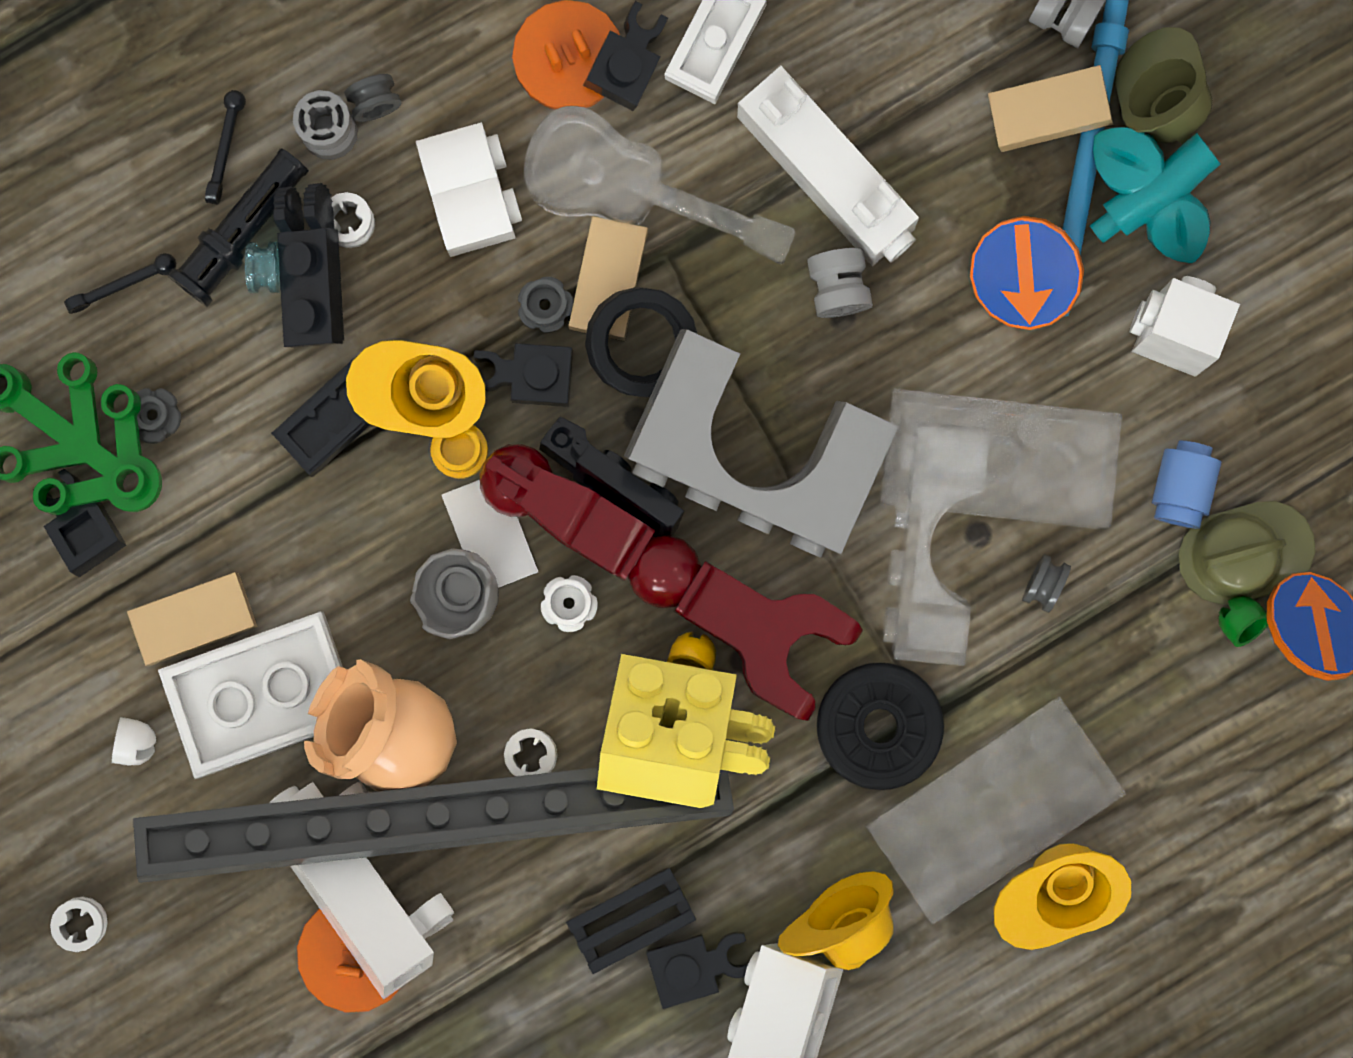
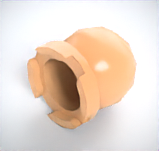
[304,659,457,791]

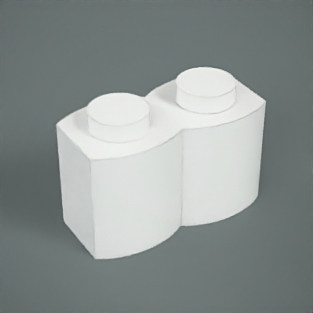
[416,122,522,257]

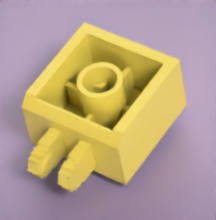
[597,654,775,808]

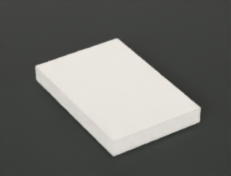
[158,611,343,779]

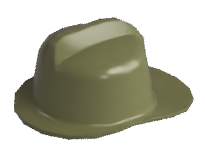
[1116,27,1212,144]
[1178,501,1316,604]

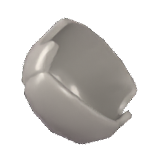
[410,548,499,639]

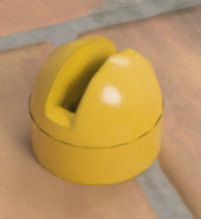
[667,632,716,670]

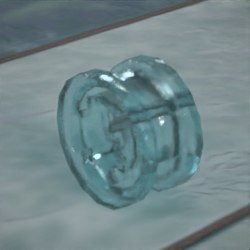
[245,242,281,293]

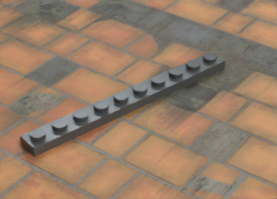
[133,767,734,883]

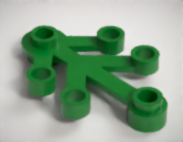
[0,352,162,515]

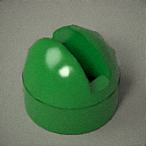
[1218,595,1268,647]

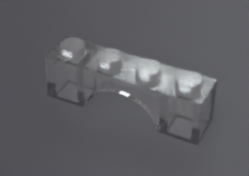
[883,421,990,666]

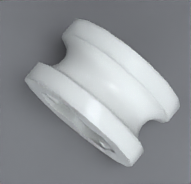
[331,192,375,248]
[504,729,558,776]
[50,896,108,952]

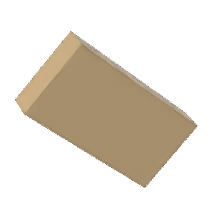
[988,65,1114,152]
[568,216,648,341]
[127,572,258,666]

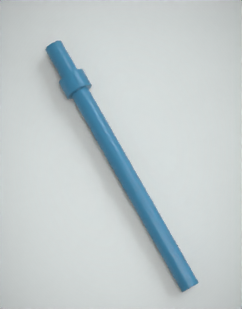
[1062,0,1129,317]

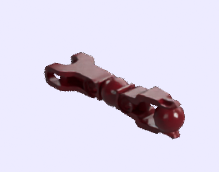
[479,444,863,721]

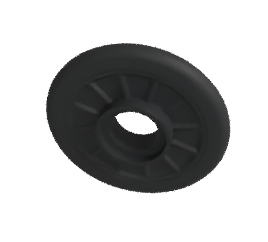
[817,663,944,790]

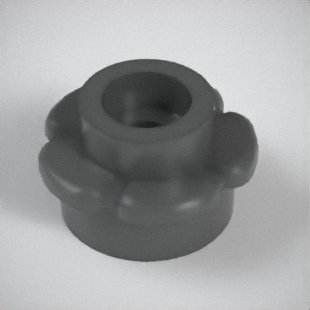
[518,277,573,333]
[136,388,181,444]

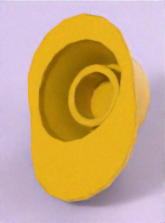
[346,340,486,438]
[994,843,1131,950]
[777,871,893,970]

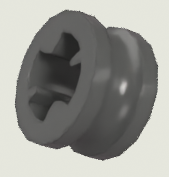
[344,74,402,122]
[1022,554,1071,613]

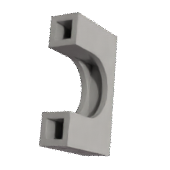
[624,329,899,558]

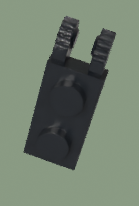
[273,183,344,348]

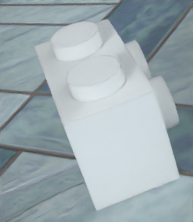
[1129,276,1240,377]
[728,943,843,1058]

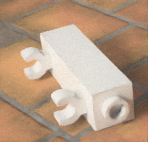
[737,66,919,267]
[270,781,454,1000]

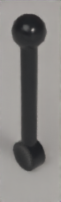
[205,90,246,205]
[64,253,177,314]

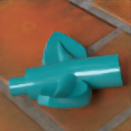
[1090,127,1221,263]

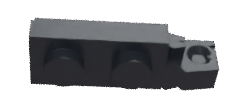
[539,416,684,536]

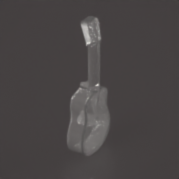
[524,106,796,265]

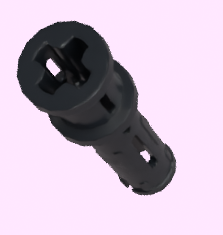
[167,148,309,307]

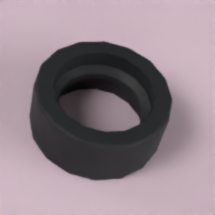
[585,287,697,398]

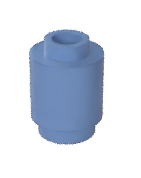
[1152,440,1222,529]

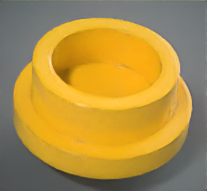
[430,425,488,479]

